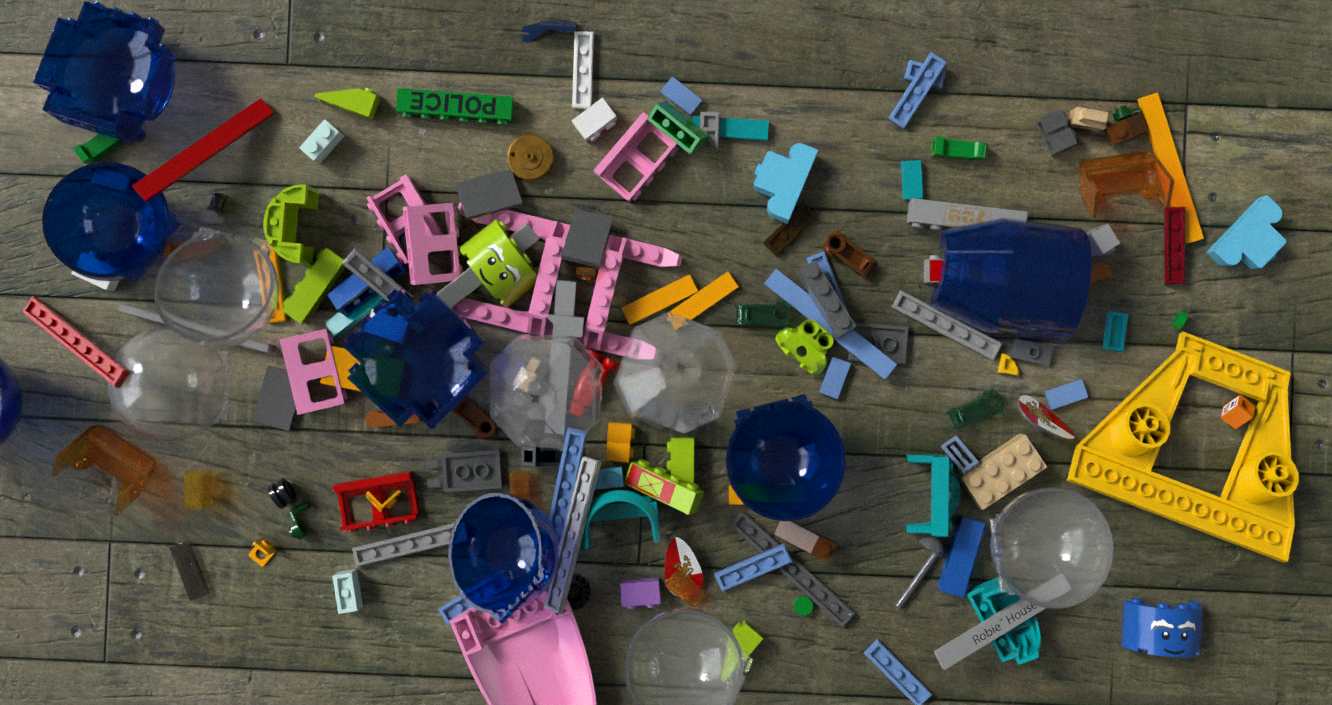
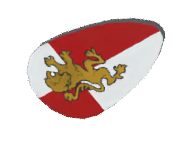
[1017,395,1074,440]
[664,536,703,597]

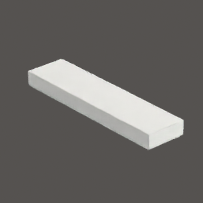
[572,31,594,109]

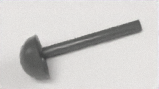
[895,536,944,609]

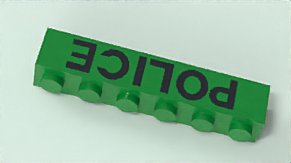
[396,88,515,126]

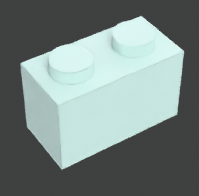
[299,119,345,164]

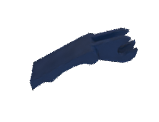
[521,20,578,42]

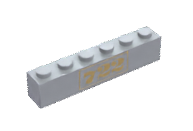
[906,198,1028,239]

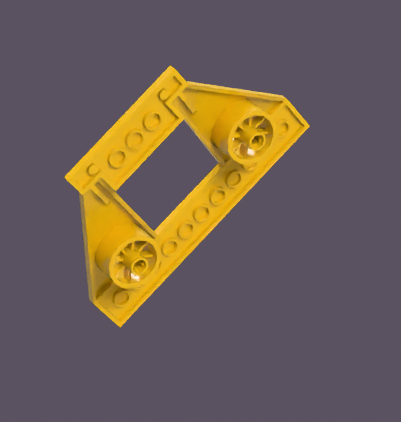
[1067,332,1299,563]

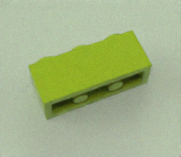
[667,437,694,483]

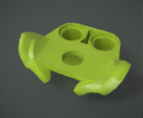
[775,319,834,376]

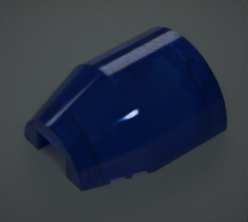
[930,218,1092,343]

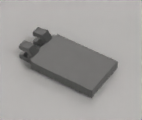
[426,450,502,492]

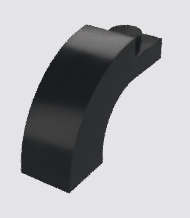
[521,446,585,467]

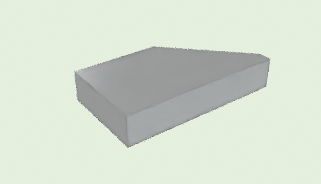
[700,112,720,149]
[548,314,584,337]

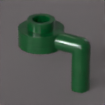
[1112,105,1148,128]
[289,500,311,540]

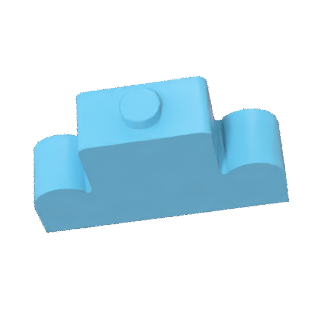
[753,143,818,224]
[1206,195,1286,269]

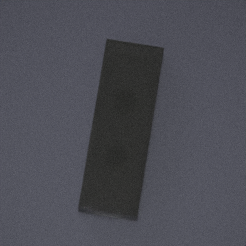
[169,540,210,601]

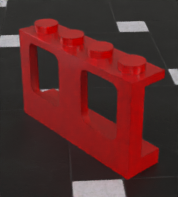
[333,471,420,533]

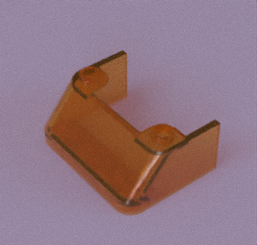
[1078,151,1174,218]
[52,425,156,516]

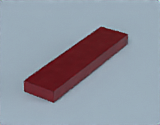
[1164,207,1185,284]

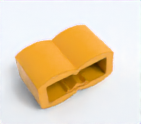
[606,422,635,463]

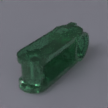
[734,302,792,327]
[945,388,1004,430]

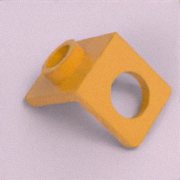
[366,490,401,512]
[249,538,277,567]

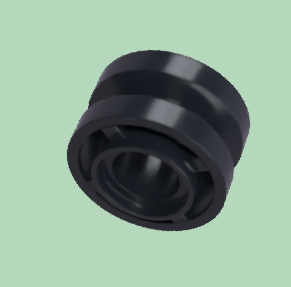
[268,478,297,509]

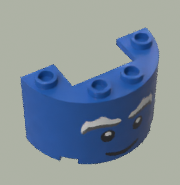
[1121,598,1203,657]

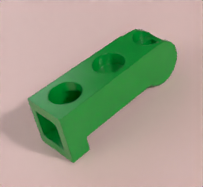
[72,120,132,165]
[931,136,989,160]

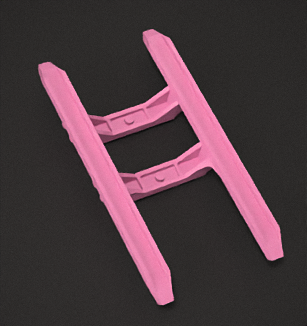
[447,203,682,360]

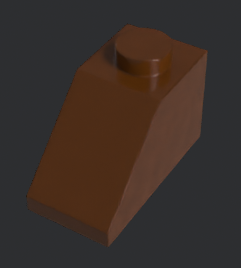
[1104,113,1148,147]

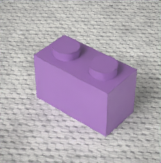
[620,577,661,609]

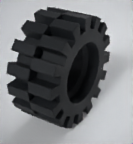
[567,574,591,610]

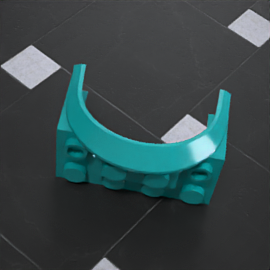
[905,454,961,537]
[582,490,661,549]
[966,575,1041,665]

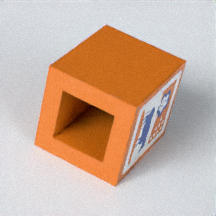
[1221,394,1256,430]

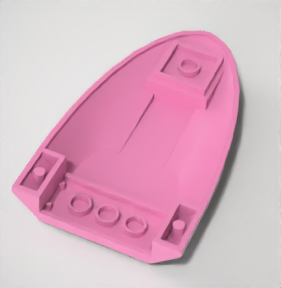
[449,578,597,705]

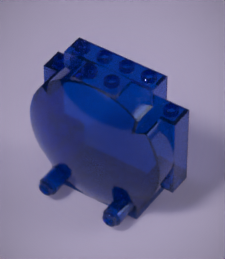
[33,1,175,144]
[343,288,488,429]

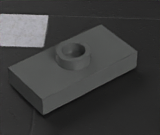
[1010,339,1053,366]

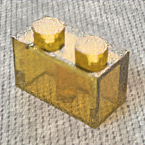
[183,469,212,510]

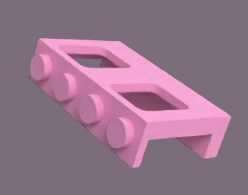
[593,112,679,203]
[366,174,444,265]
[403,203,463,285]
[279,329,348,415]

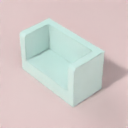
[332,569,363,614]

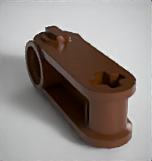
[822,230,878,279]
[446,390,500,440]

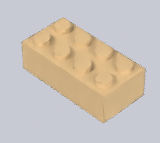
[957,433,1047,510]

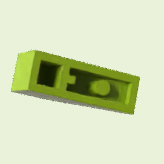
[314,88,380,120]
[722,620,763,683]

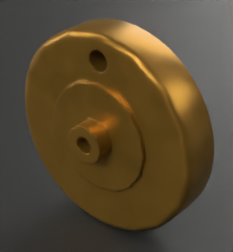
[507,134,554,181]

